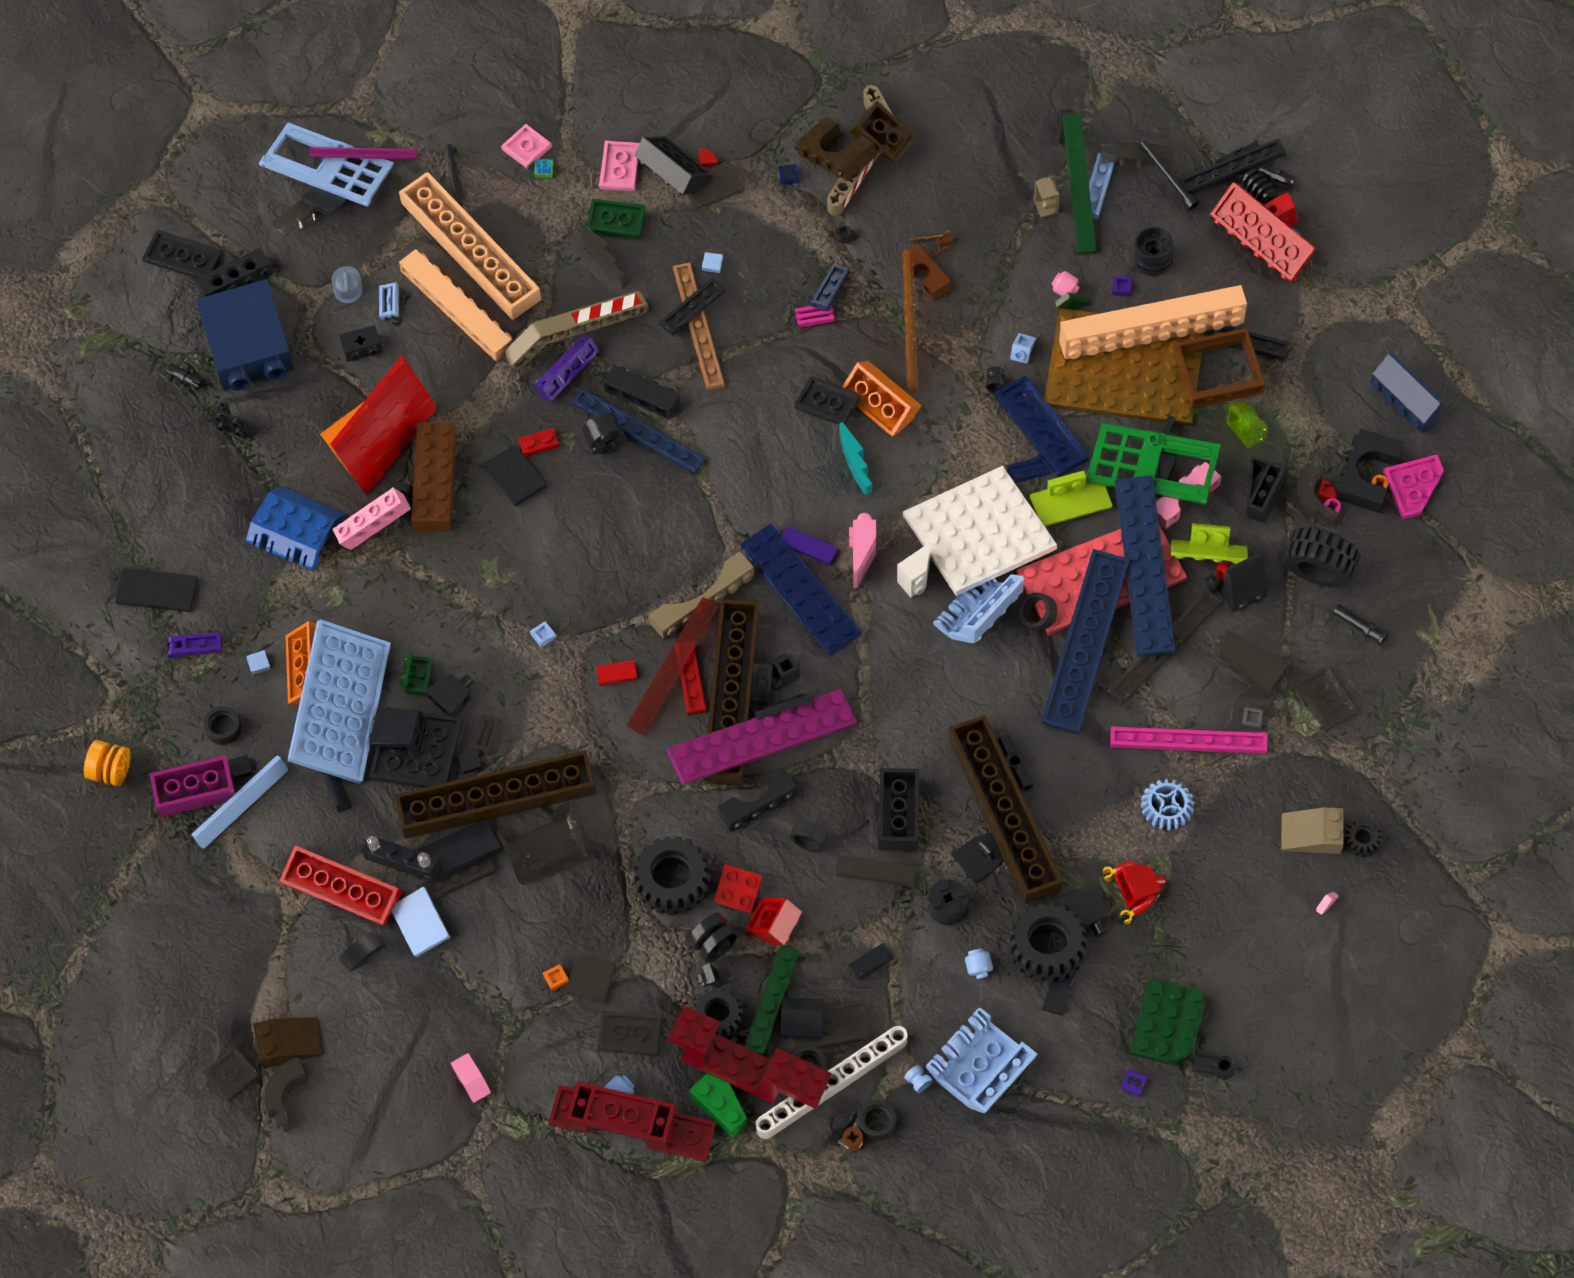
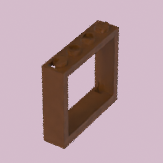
[1174,328,1265,409]

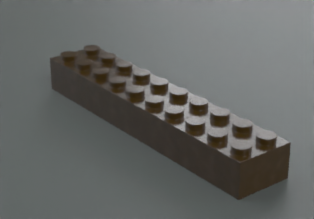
[704,599,760,786]
[948,715,1063,904]
[395,750,596,839]

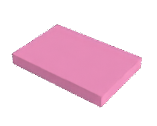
[599,141,640,192]

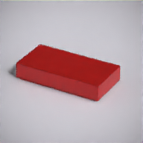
[596,660,637,686]

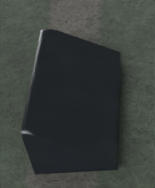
[323,773,352,813]
[849,943,894,980]

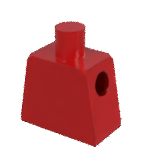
[1264,192,1297,226]

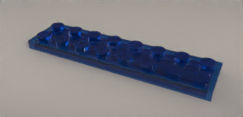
[741,523,861,657]

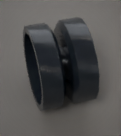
[688,912,739,963]

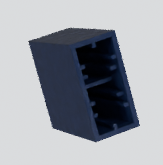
[196,279,294,391]

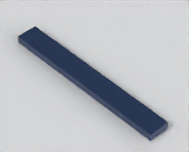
[572,388,706,474]

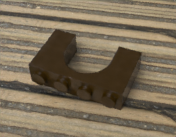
[796,117,878,181]

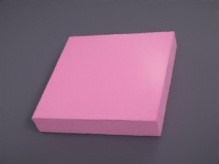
[501,124,552,169]

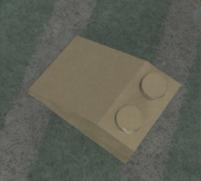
[1281,807,1343,854]

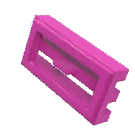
[795,305,835,328]

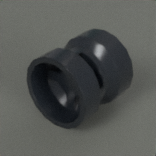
[986,367,1005,392]

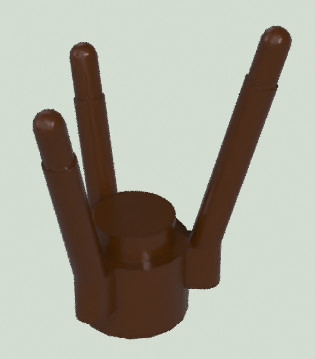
[911,230,954,259]

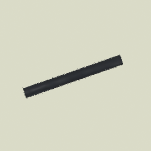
[445,144,463,207]

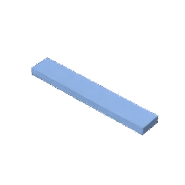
[192,755,289,849]

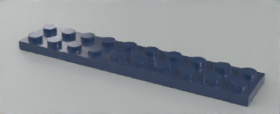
[1115,475,1176,657]
[1041,549,1130,734]

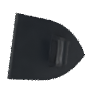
[951,833,1003,883]

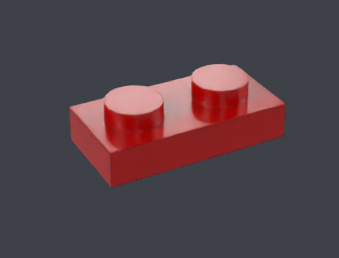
[518,428,559,457]

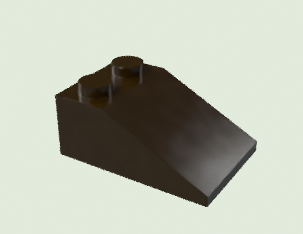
[849,101,917,163]
[253,1017,323,1069]

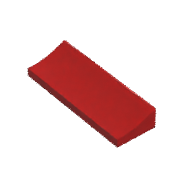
[279,845,404,926]

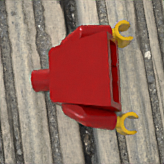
[1103,861,1165,924]

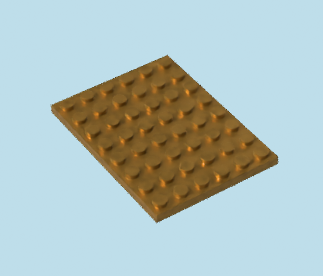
[1044,308,1205,426]

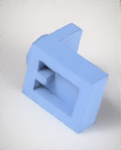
[1010,333,1036,364]

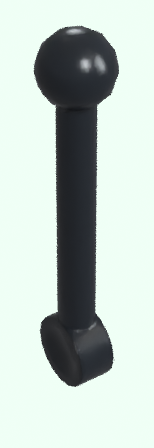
[392,292,408,325]

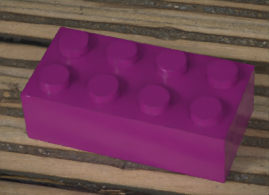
[149,755,236,817]

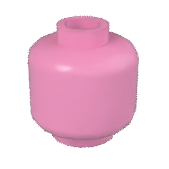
[1051,271,1079,296]

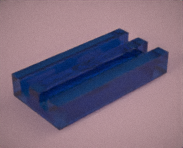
[1006,456,1048,483]

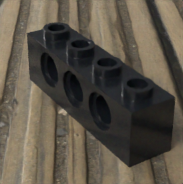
[195,247,273,297]

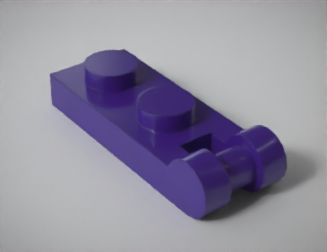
[168,632,222,658]

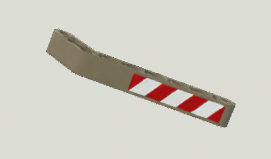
[827,85,893,216]
[504,291,649,370]

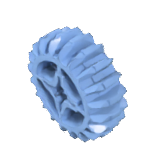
[1141,778,1194,831]

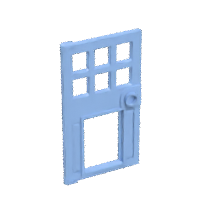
[259,122,393,207]

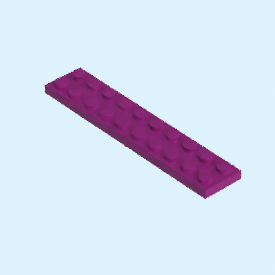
[667,689,857,785]

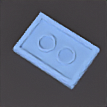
[392,887,450,958]

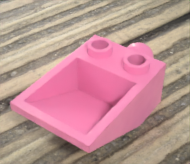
[849,513,876,588]

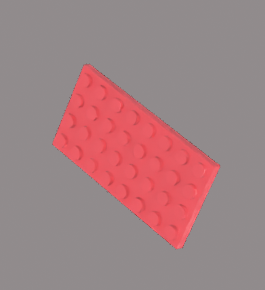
[1016,525,1187,635]

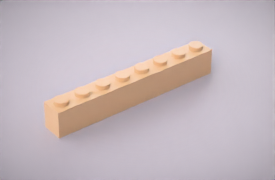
[399,249,513,362]

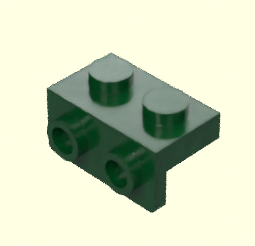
[400,651,433,696]

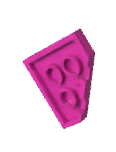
[1383,454,1444,520]

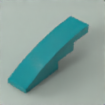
[839,422,872,496]

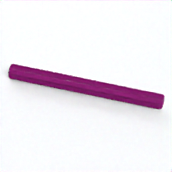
[310,147,417,160]

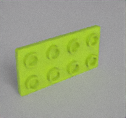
[1030,471,1112,527]
[1171,523,1248,564]

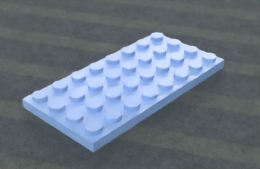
[287,619,391,784]

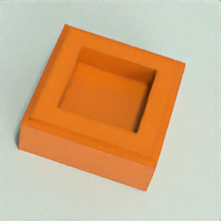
[542,964,570,991]

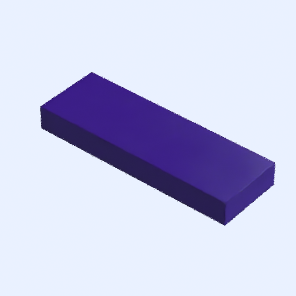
[779,526,838,566]

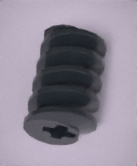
[1238,169,1276,205]

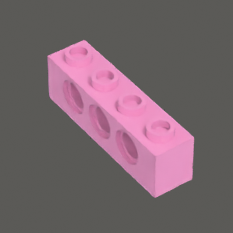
[333,488,411,550]

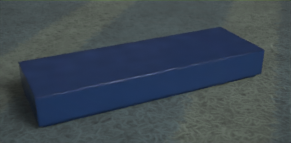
[811,264,850,312]

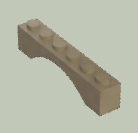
[649,551,754,639]

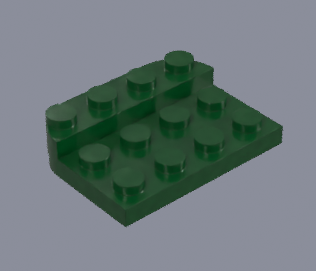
[1130,978,1204,1065]

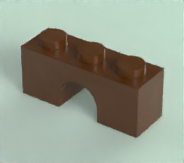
[900,244,952,302]

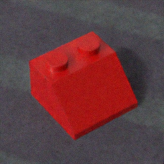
[744,898,802,945]

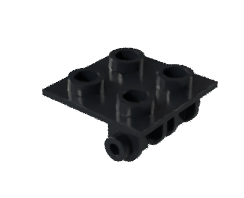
[211,402,251,439]

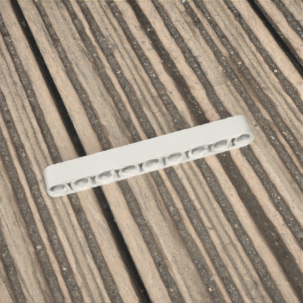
[756,1026,907,1139]

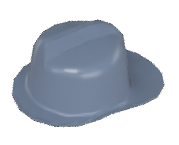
[332,266,363,304]

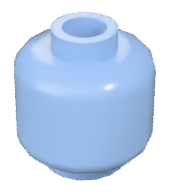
[965,948,993,979]

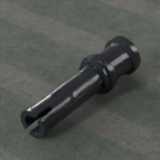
[1333,604,1389,647]

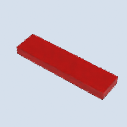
[675,641,707,715]

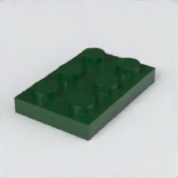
[586,199,646,239]

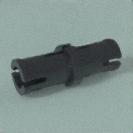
[166,363,204,390]

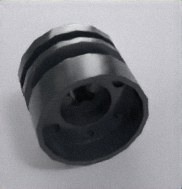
[1135,227,1173,276]

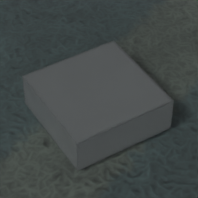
[1241,707,1264,730]

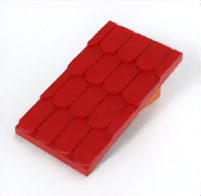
[320,356,437,495]

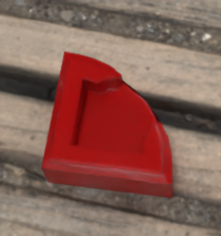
[698,149,718,167]
[1317,479,1337,500]

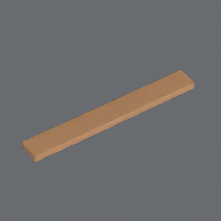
[672,262,725,391]

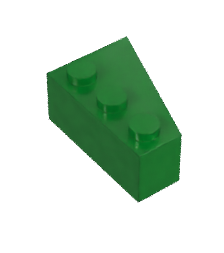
[689,1073,747,1139]

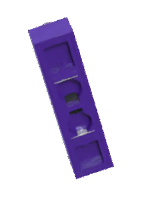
[534,336,599,401]

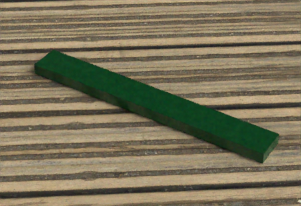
[1062,114,1096,255]

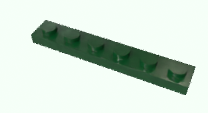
[745,945,799,1056]

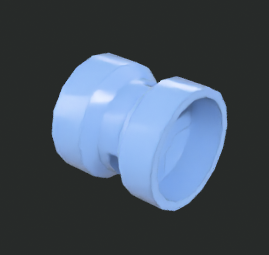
[904,1064,933,1093]

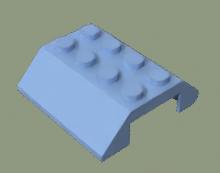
[933,574,1024,643]
[926,1008,1037,1114]

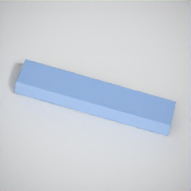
[1089,153,1116,219]

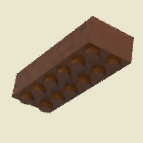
[411,422,457,532]

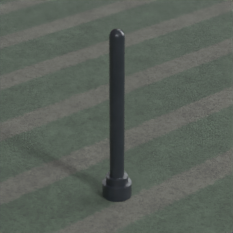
[1140,140,1200,211]

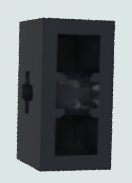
[339,325,382,362]

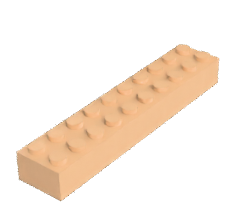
[399,172,541,320]
[1059,285,1247,359]

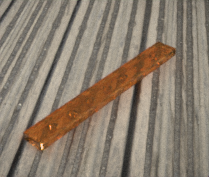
[902,250,918,393]

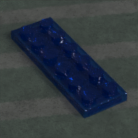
[994,375,1089,478]

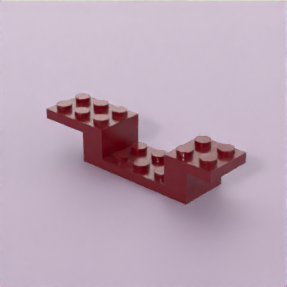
[667,1005,832,1109]
[548,1081,717,1163]

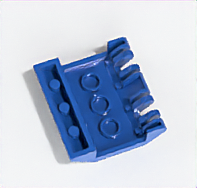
[246,486,347,571]

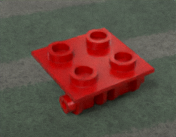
[714,864,762,913]

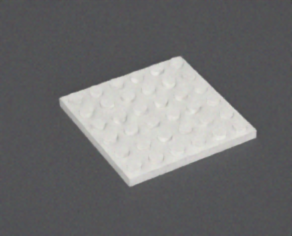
[903,466,1057,596]

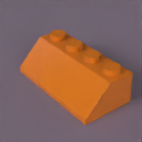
[842,361,922,437]
[285,621,317,705]

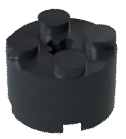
[582,413,626,455]
[928,879,968,925]

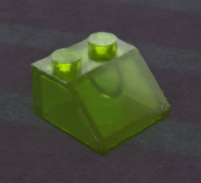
[1226,402,1268,449]

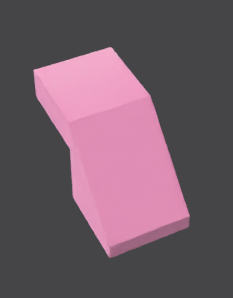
[450,1053,491,1103]

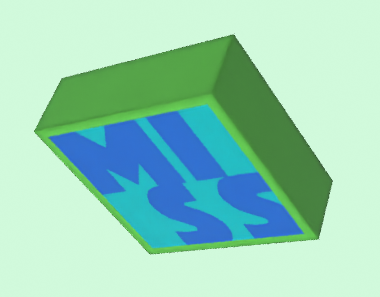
[534,159,554,178]

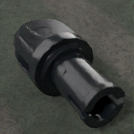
[1258,165,1296,190]

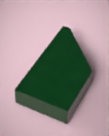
[1055,292,1091,310]

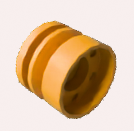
[84,740,131,787]

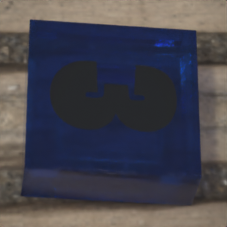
[779,165,798,185]

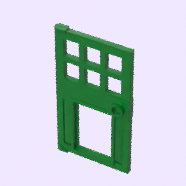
[1086,423,1221,504]

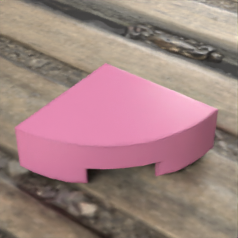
[1316,892,1339,915]

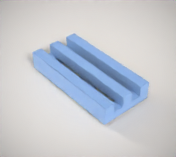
[379,282,399,320]

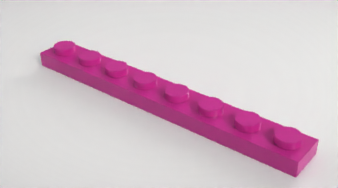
[1110,727,1267,754]

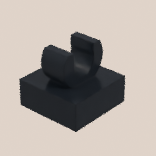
[697,963,723,988]

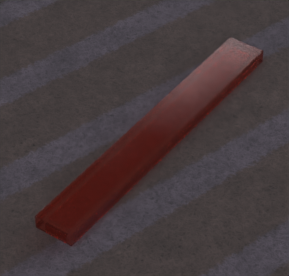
[626,597,719,736]

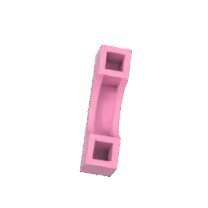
[1156,462,1221,530]

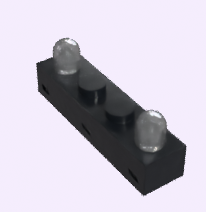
[361,835,442,882]

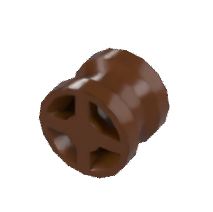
[843,1127,863,1152]

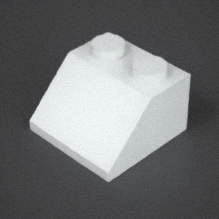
[897,544,930,598]

